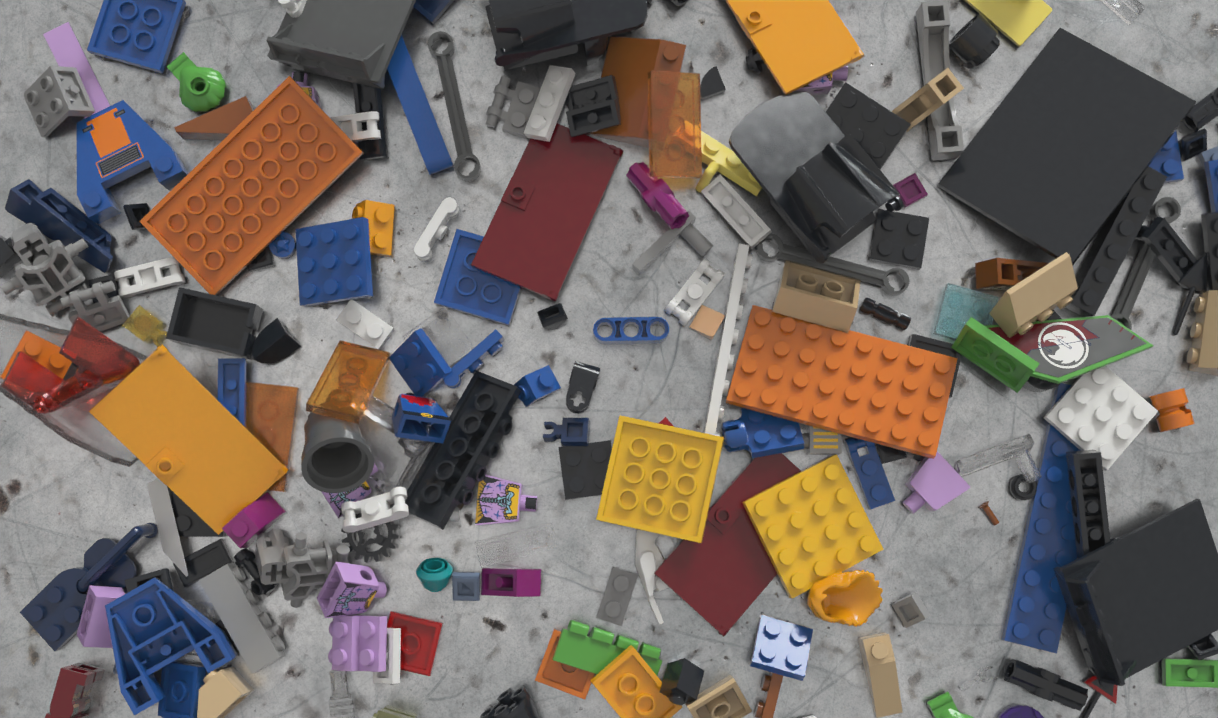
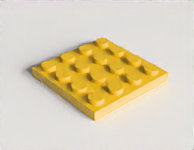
[596,415,724,543]
[742,454,883,599]

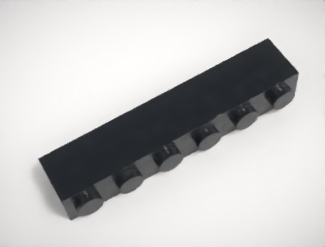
[1065,166,1167,317]

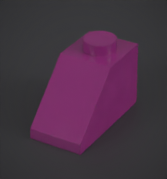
[222,492,286,548]
[481,568,541,597]

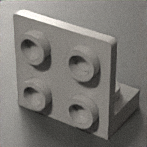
[24,66,95,137]

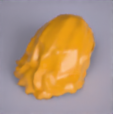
[807,570,883,627]

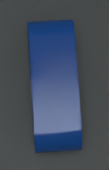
[593,317,669,345]

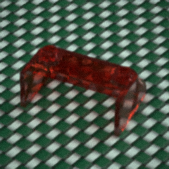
[1,317,140,414]

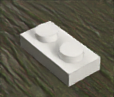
[336,300,395,350]
[373,628,401,684]

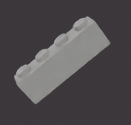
[199,563,286,674]

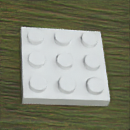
[1043,366,1158,471]

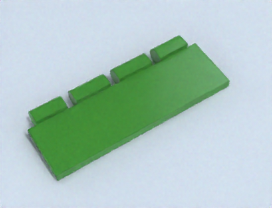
[552,620,662,676]

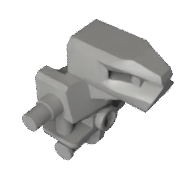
[0,223,89,317]
[255,528,350,608]

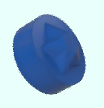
[269,232,296,259]

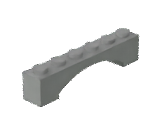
[916,0,964,161]

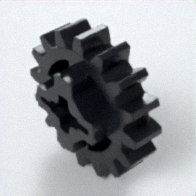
[341,513,400,563]

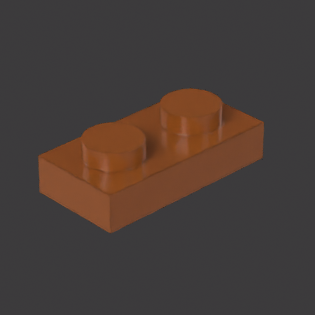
[754,672,783,718]

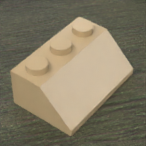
[989,252,1078,338]
[772,260,861,333]
[1187,290,1218,376]

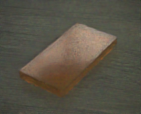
[648,71,702,179]
[306,340,390,424]
[246,382,299,492]

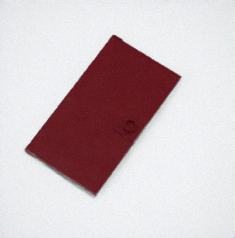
[471,123,624,301]
[654,453,801,637]

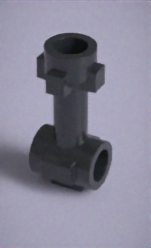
[234,548,278,595]

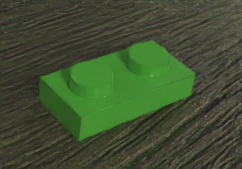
[1162,658,1218,688]

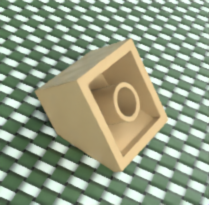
[197,666,254,718]

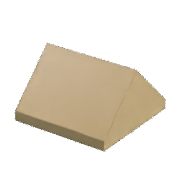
[685,675,752,718]

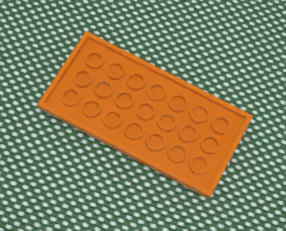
[139,76,364,295]
[726,305,958,459]

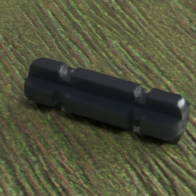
[860,298,911,330]

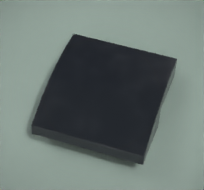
[566,75,621,137]

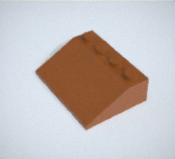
[588,37,686,151]

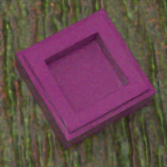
[893,173,928,209]

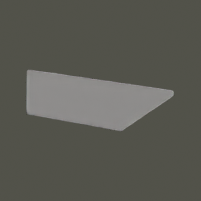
[147,478,188,577]

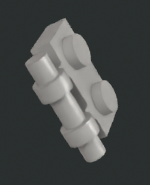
[486,76,541,139]
[60,281,130,338]

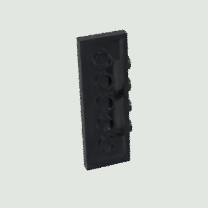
[405,371,521,530]

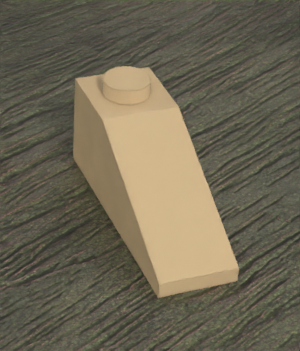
[858,632,903,718]

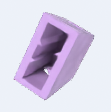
[903,451,970,514]

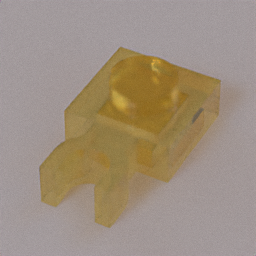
[122,305,167,347]

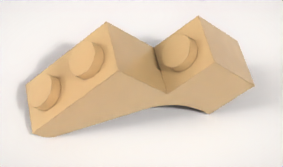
[892,68,964,132]

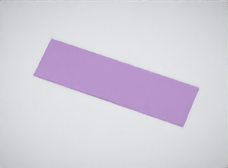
[43,22,110,118]

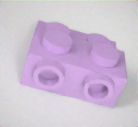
[328,615,387,672]

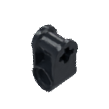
[566,361,600,414]

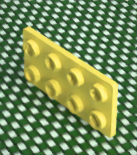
[964,0,1052,47]

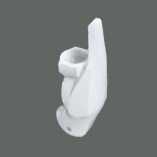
[635,529,669,624]

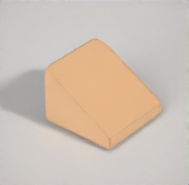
[689,305,725,340]

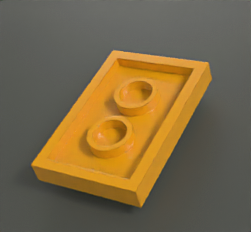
[590,645,682,718]

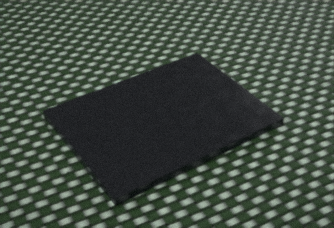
[938,28,1196,266]

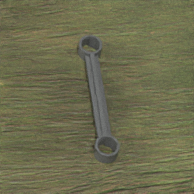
[428,31,481,182]
[1110,197,1181,330]
[756,234,909,296]

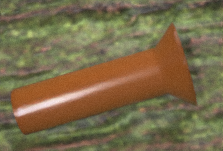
[979,501,999,526]

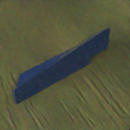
[5,179,113,273]

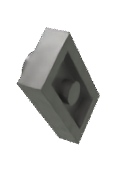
[596,567,638,626]

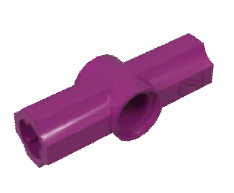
[626,162,689,229]

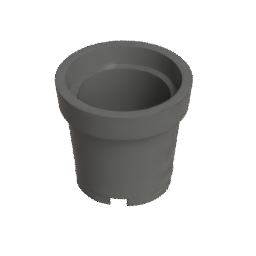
[301,404,374,493]

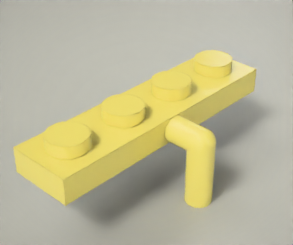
[670,120,762,197]

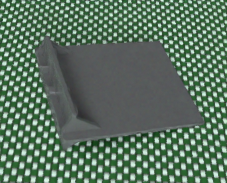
[266,0,416,89]

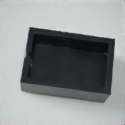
[166,287,263,360]

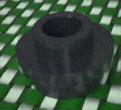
[1010,474,1037,500]

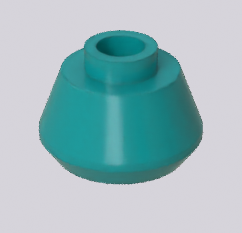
[416,558,453,592]

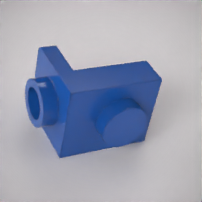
[514,365,561,407]

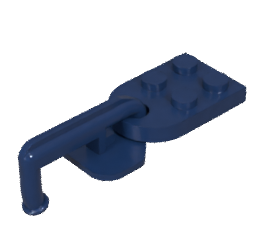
[20,523,158,652]

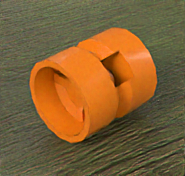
[1150,388,1195,432]

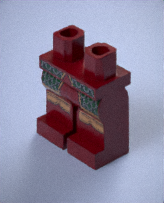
[45,663,105,718]

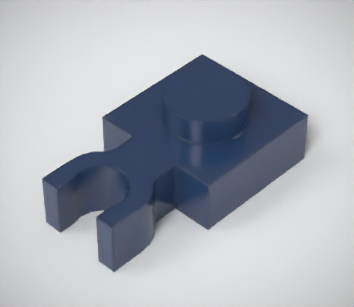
[543,418,590,446]

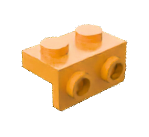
[352,200,395,257]

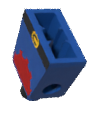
[392,393,451,443]

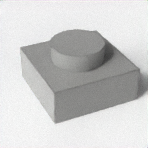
[892,592,930,628]

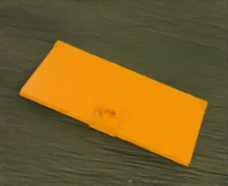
[725,0,864,95]
[89,344,289,535]

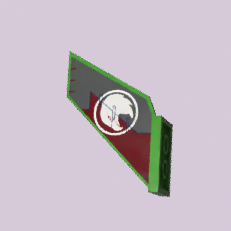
[951,315,1154,393]

